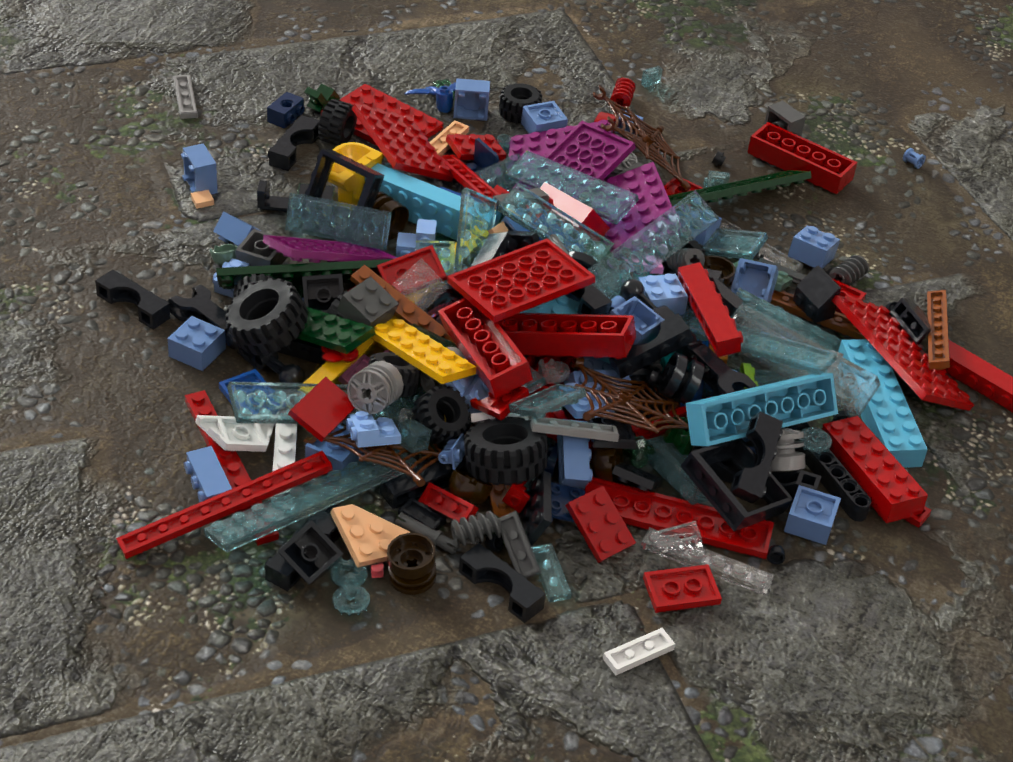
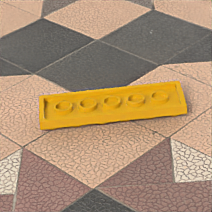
[371,319,476,384]

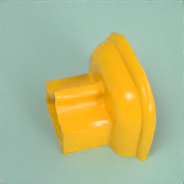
[328,142,384,211]

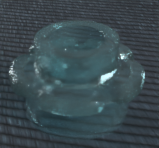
[496,134,511,150]

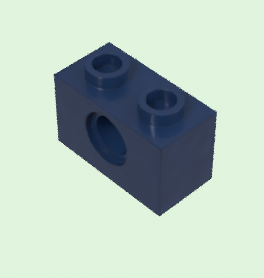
[267,92,305,129]

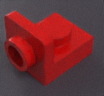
[502,481,530,513]

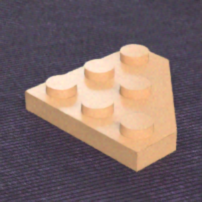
[330,504,410,568]

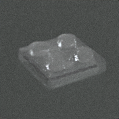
[392,258,449,311]

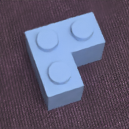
[396,219,437,257]

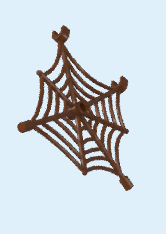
[592,85,691,191]
[570,357,689,434]
[303,411,442,487]

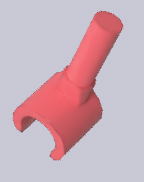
[371,562,384,578]

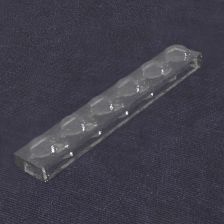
[641,527,774,596]

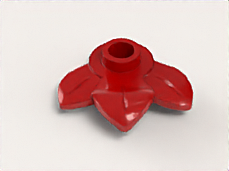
[321,346,359,362]

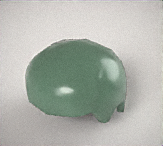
[210,244,237,266]

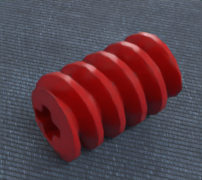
[610,77,636,109]

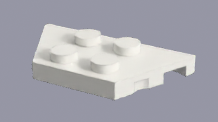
[195,415,276,452]

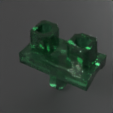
[624,432,655,468]

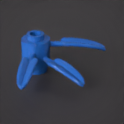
[405,82,456,113]

